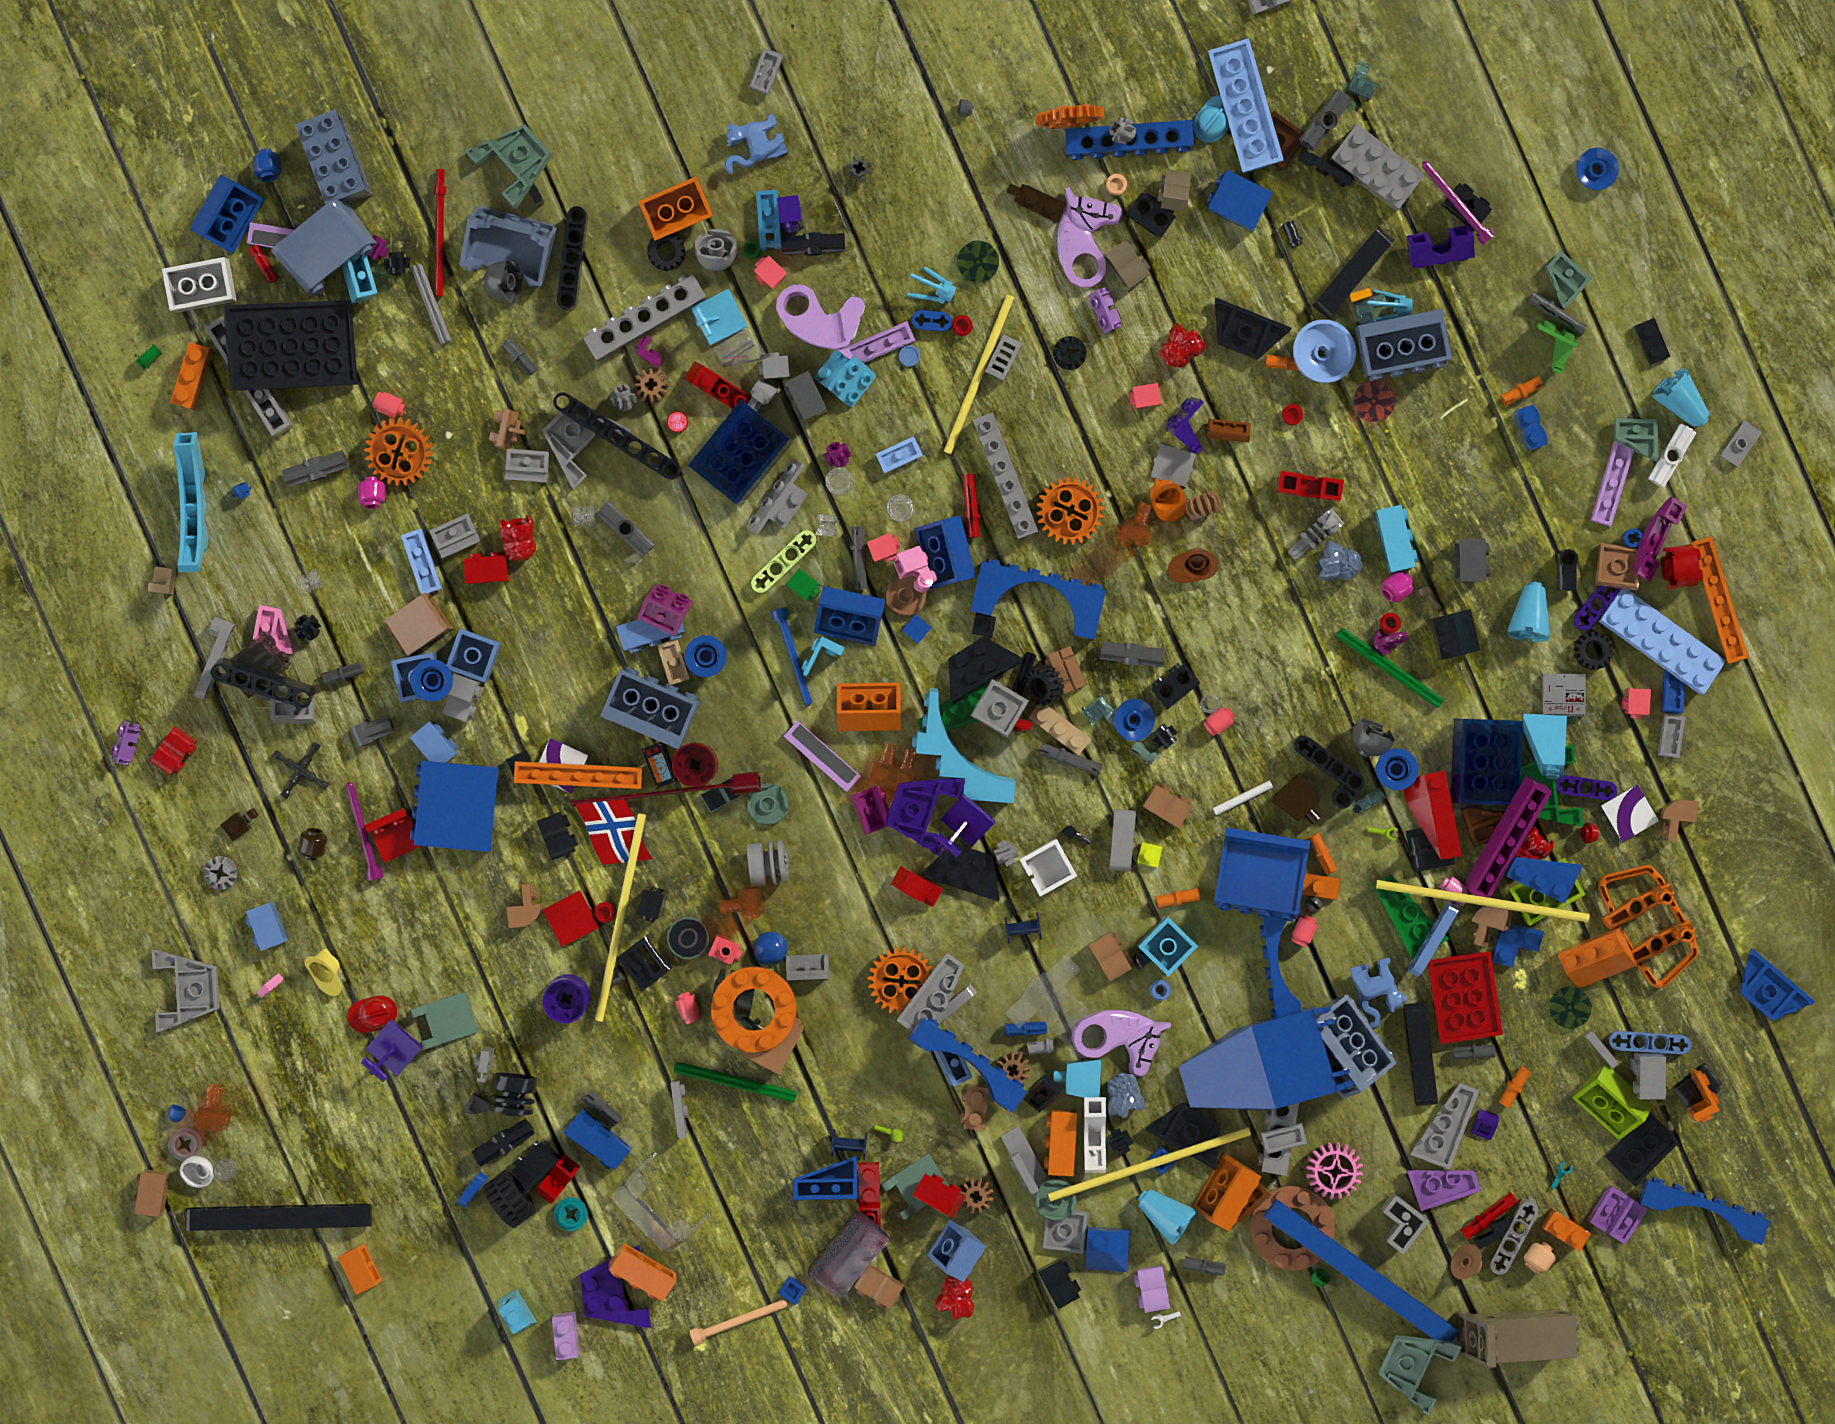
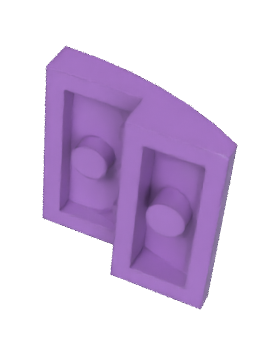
[1587,1185,1648,1245]

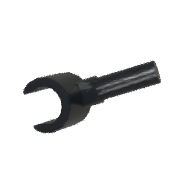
[1062,825,1091,845]

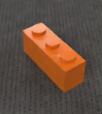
[170,342,214,410]
[1044,1109,1077,1176]
[609,1242,677,1302]

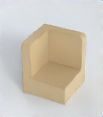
[148,567,176,594]

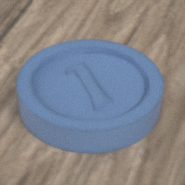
[899,345,920,367]

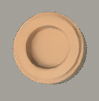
[1106,174,1127,196]

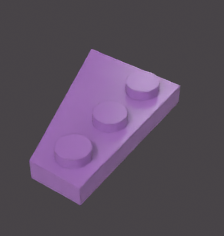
[1407,1170,1481,1211]

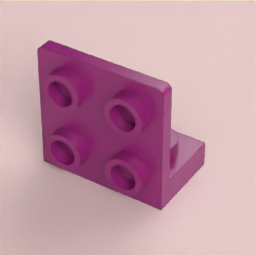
[637,584,693,636]

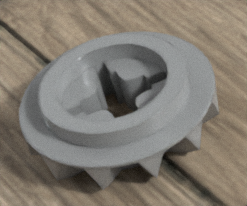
[204,856,238,890]
[168,1127,203,1161]

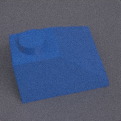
[1084,1226,1130,1272]

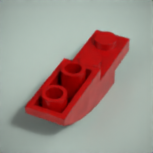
[858,1162,881,1248]

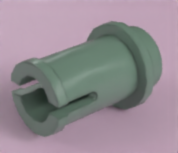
[1130,741,1158,765]

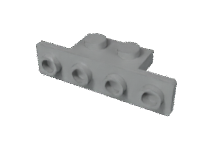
[747,459,808,535]
[1001,1127,1048,1197]

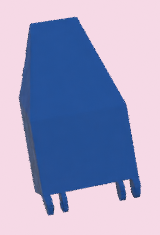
[1179,1006,1354,1111]

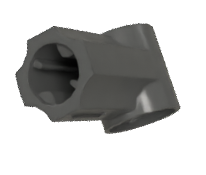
[349,715,395,748]

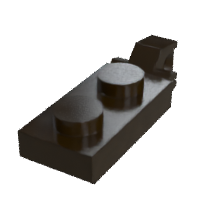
[1007,183,1066,223]

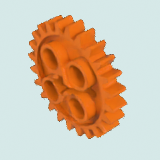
[1035,104,1105,129]
[364,417,434,486]
[1036,476,1105,545]
[867,946,933,1015]

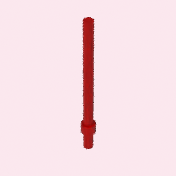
[434,169,447,297]

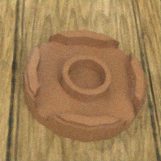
[885,576,927,616]

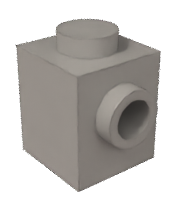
[759,353,790,380]

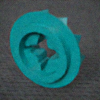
[554,1197,588,1231]

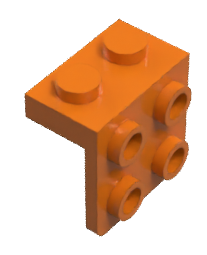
[1685,1068,1720,1123]

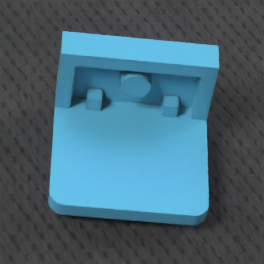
[813,350,876,407]

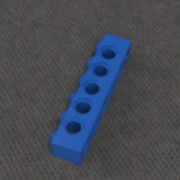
[1064,120,1194,160]

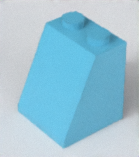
[1523,714,1567,779]

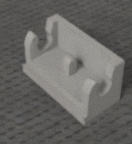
[270,698,317,724]
[786,954,830,980]

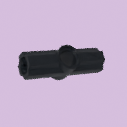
[781,232,845,256]
[471,1118,535,1167]

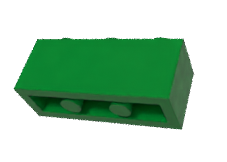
[786,568,821,602]

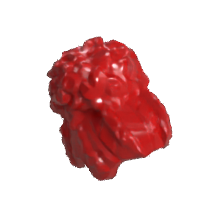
[1159,323,1206,368]
[499,515,536,562]
[1511,827,1554,863]
[934,1275,975,1320]

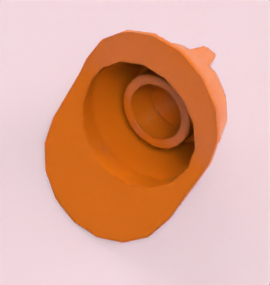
[1150,478,1187,522]

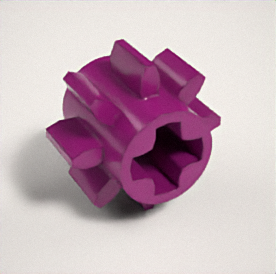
[368,234,389,260]
[824,442,852,468]

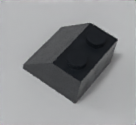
[1429,609,1480,660]
[512,1139,561,1191]

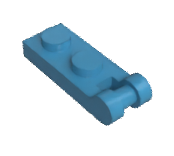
[756,190,782,251]

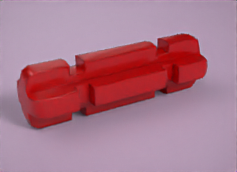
[248,245,279,284]

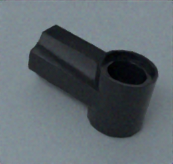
[1556,549,1578,591]

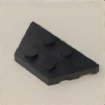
[1214,298,1292,360]
[948,636,1023,704]
[921,842,1000,902]
[1145,1102,1220,1170]

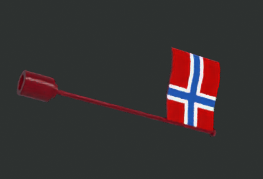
[571,771,761,865]

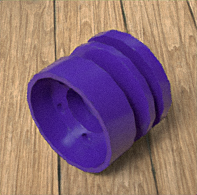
[543,974,590,1023]

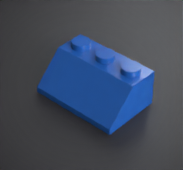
[190,174,264,254]
[914,516,976,589]
[814,586,885,646]

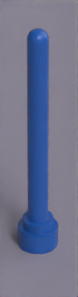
[770,607,812,706]

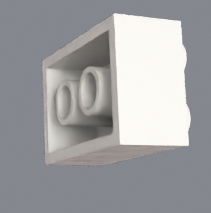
[162,257,237,313]

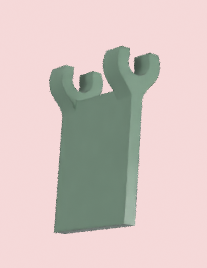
[411,992,478,1050]
[880,1153,949,1220]

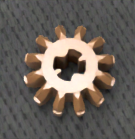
[634,367,670,403]
[1185,491,1222,520]
[997,1051,1031,1084]
[960,1178,994,1214]

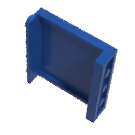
[410,760,498,852]
[1214,827,1310,921]

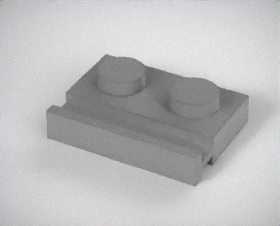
[505,449,550,483]
[429,513,481,559]
[475,1047,495,1083]

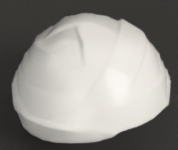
[180,1156,214,1188]

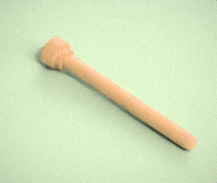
[689,1300,787,1346]

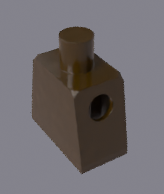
[1270,773,1321,825]

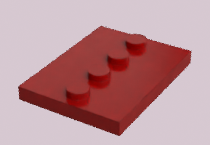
[1427,950,1503,1044]

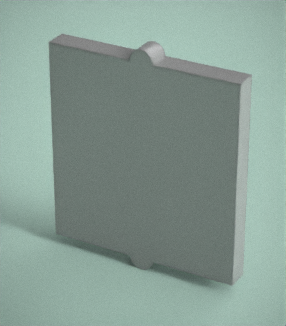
[1151,444,1196,488]

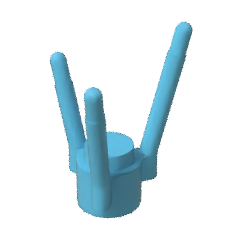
[907,266,956,304]
[1367,289,1413,324]

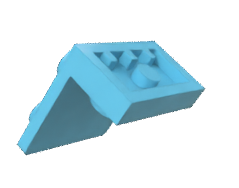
[801,637,846,676]

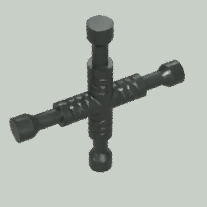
[272,742,330,799]

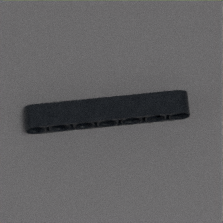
[553,392,681,480]

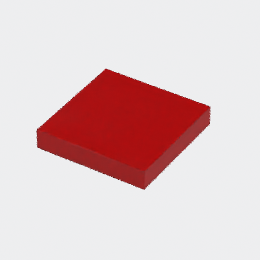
[542,890,600,947]

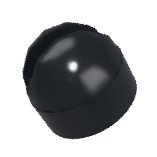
[1133,952,1151,970]

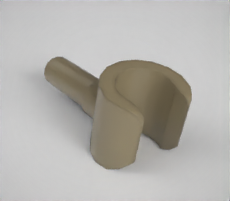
[1417,585,1442,611]

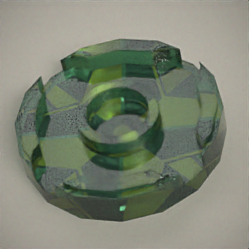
[957,241,999,283]
[1549,986,1592,1029]

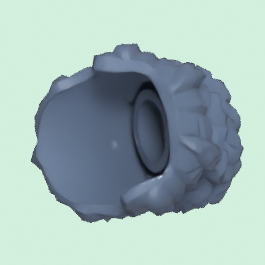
[1316,541,1363,581]
[1106,1072,1145,1118]

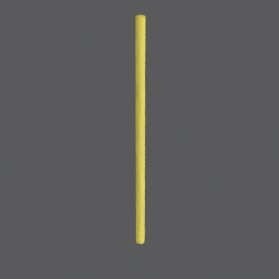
[595,813,646,1022]
[1376,880,1590,922]
[1048,1127,1251,1202]

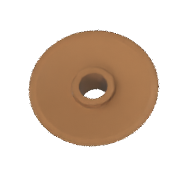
[1451,1244,1482,1280]

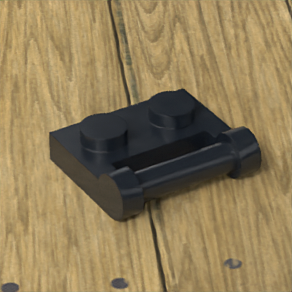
[617,935,672,991]

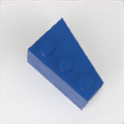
[563,1108,632,1170]
[793,1156,858,1201]

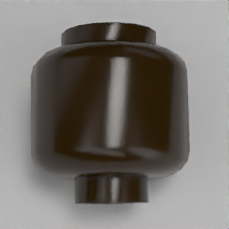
[298,828,327,861]

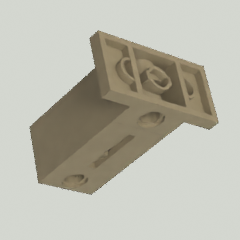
[1457,1309,1579,1368]

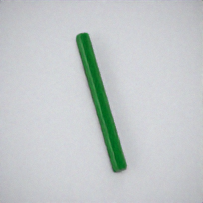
[1336,628,1444,708]
[674,1062,797,1102]

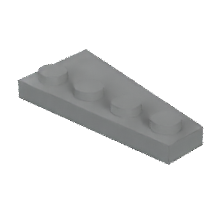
[896,952,964,1031]

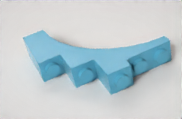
[173,432,209,573]
[912,688,1016,803]

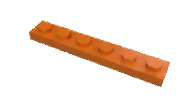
[1690,536,1749,664]
[514,761,642,789]

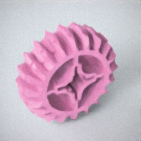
[1306,1142,1363,1199]

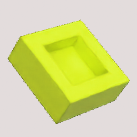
[1137,842,1162,868]

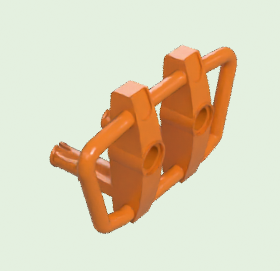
[1598,865,1699,988]

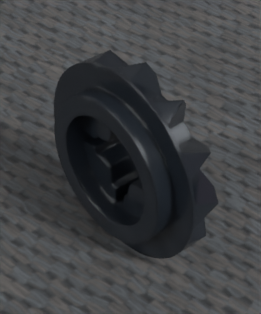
[1053,336,1087,370]

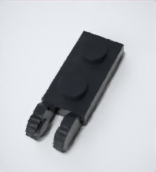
[1299,150,1354,188]

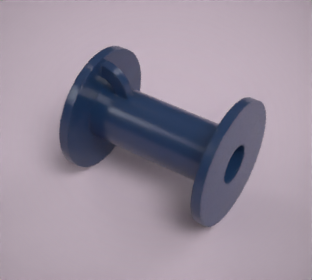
[1005,912,1042,944]
[831,1129,867,1160]

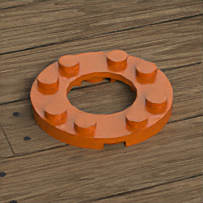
[711,966,797,1052]

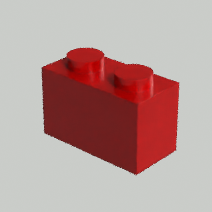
[463,552,510,584]
[912,1173,966,1219]

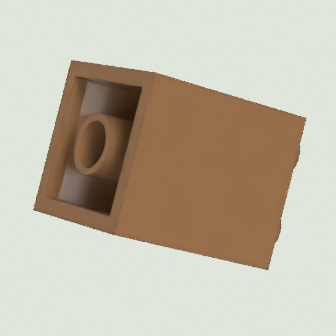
[385,593,453,656]
[742,1017,804,1075]

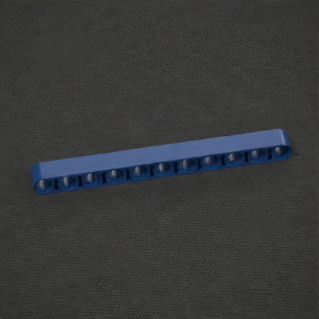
[1263,1199,1460,1341]

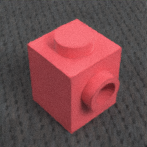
[754,256,788,290]
[867,533,900,563]
[1622,688,1651,719]

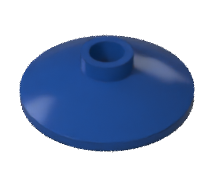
[1576,148,1619,190]
[1114,699,1155,741]

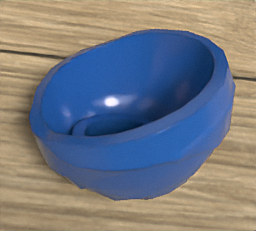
[753,931,788,965]

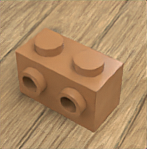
[960,1084,988,1130]

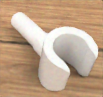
[1151,1311,1181,1329]

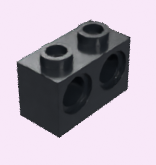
[1126,192,1176,240]
[1151,663,1200,710]

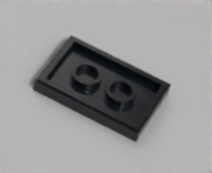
[1604,1113,1680,1187]

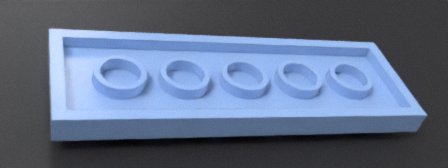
[1208,38,1284,173]
[1599,589,1726,696]

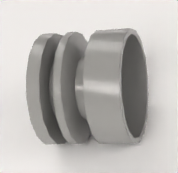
[747,840,790,887]

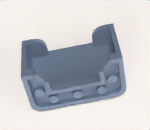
[272,200,377,295]
[459,207,557,287]

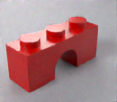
[1276,471,1344,502]

